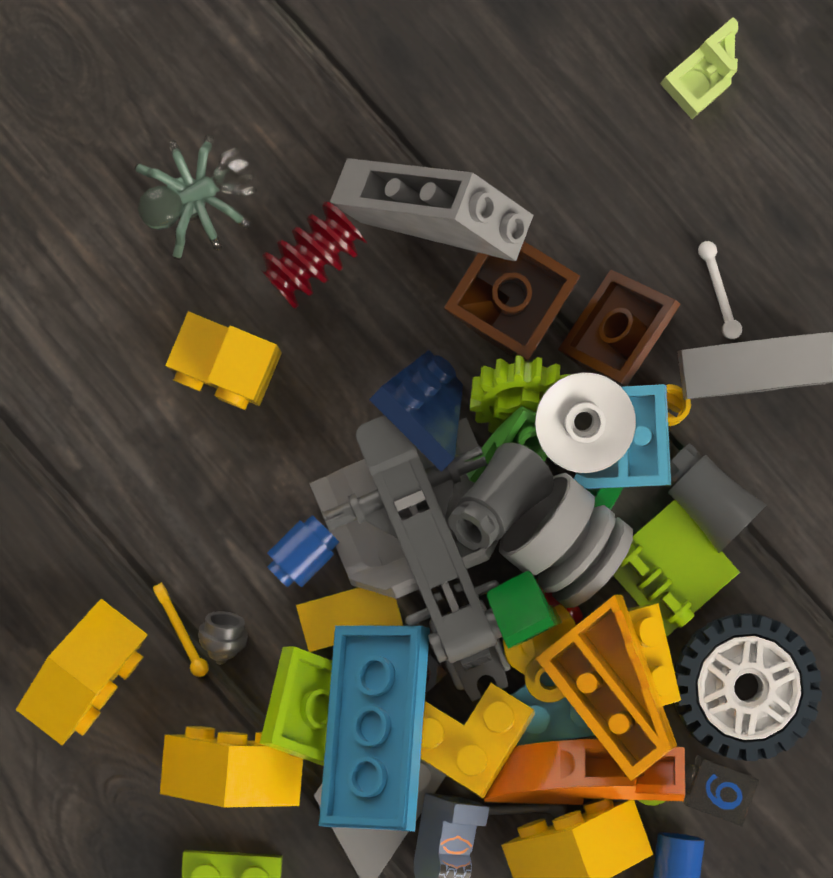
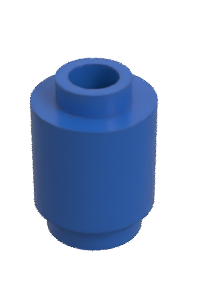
[267,515,340,588]

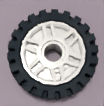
[674,614,822,761]

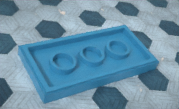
[319,626,430,832]

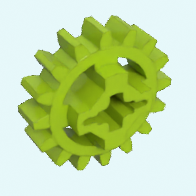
[470,356,571,433]

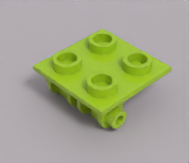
[613,500,740,637]

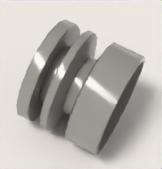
[499,473,633,608]

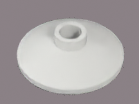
[535,372,636,473]

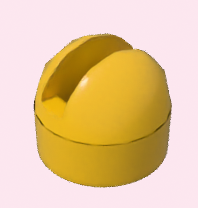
[666,384,691,426]

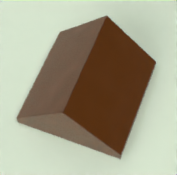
[558,270,681,387]

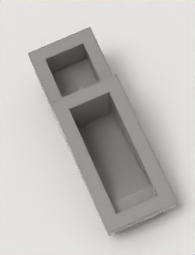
[677,332,833,400]

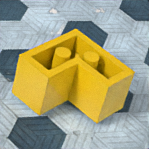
[165,311,282,410]
[15,599,148,746]
[420,683,535,798]
[160,726,303,807]
[501,799,653,878]

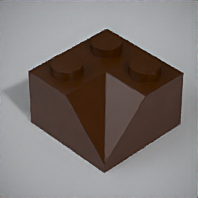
[444,241,580,361]

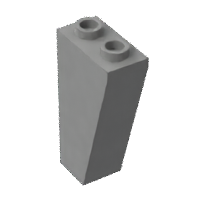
[330,158,534,261]

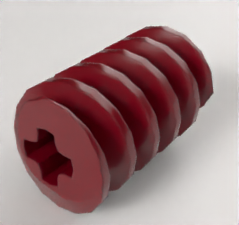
[260,201,367,309]

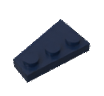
[369,350,463,472]

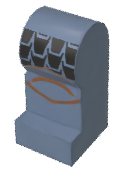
[414,793,489,878]

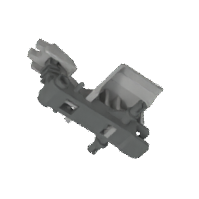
[309,415,510,702]

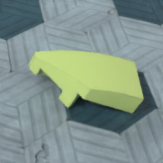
[660,17,738,119]

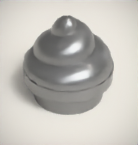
[198,611,248,665]

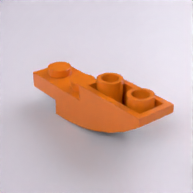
[484,739,685,805]

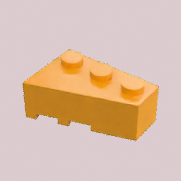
[535,595,677,781]

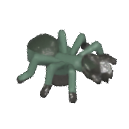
[134,134,257,260]

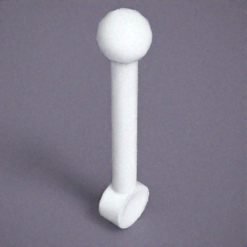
[698,241,742,339]

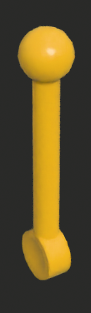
[153,582,209,677]

